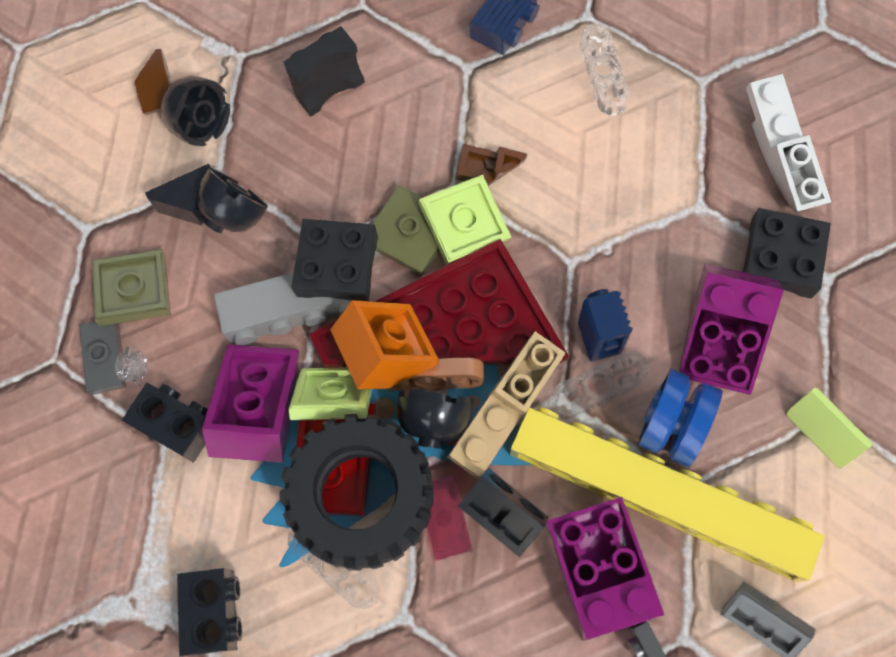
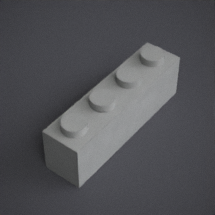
[214,272,351,345]

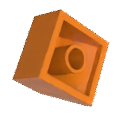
[330,300,440,389]

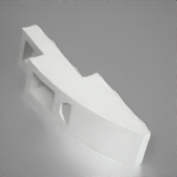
[746,74,831,213]

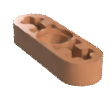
[385,358,484,391]

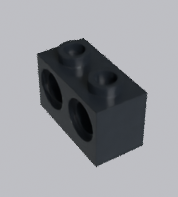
[122,382,208,463]
[458,468,549,558]
[177,568,242,656]

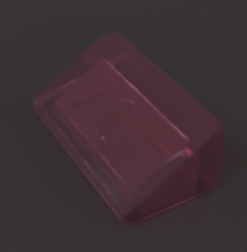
[427,474,473,562]

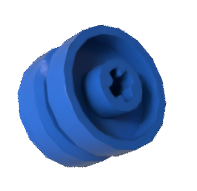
[637,368,723,468]

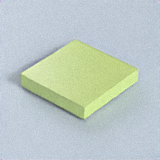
[418,175,511,265]
[289,367,372,420]

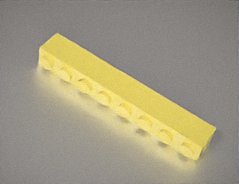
[510,407,825,583]

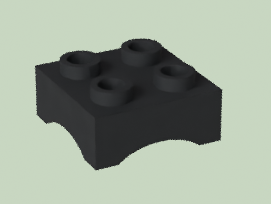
[283,26,365,117]
[742,208,831,299]
[291,219,378,301]

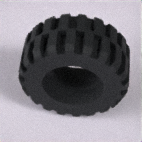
[280,413,434,571]

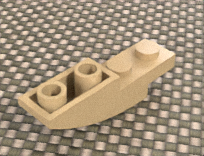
[447,331,565,479]

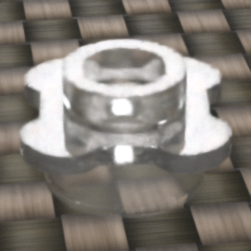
[115,346,147,386]

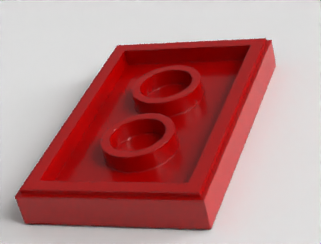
[296,403,376,517]

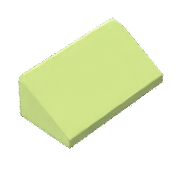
[786,388,873,468]

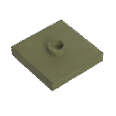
[373,185,439,277]
[92,249,171,327]

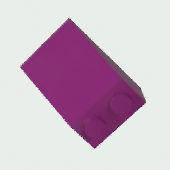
[202,345,299,463]

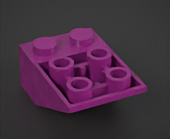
[679,263,784,395]
[546,497,665,641]

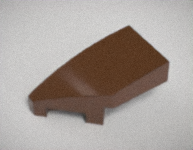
[134,48,171,115]
[455,143,527,186]

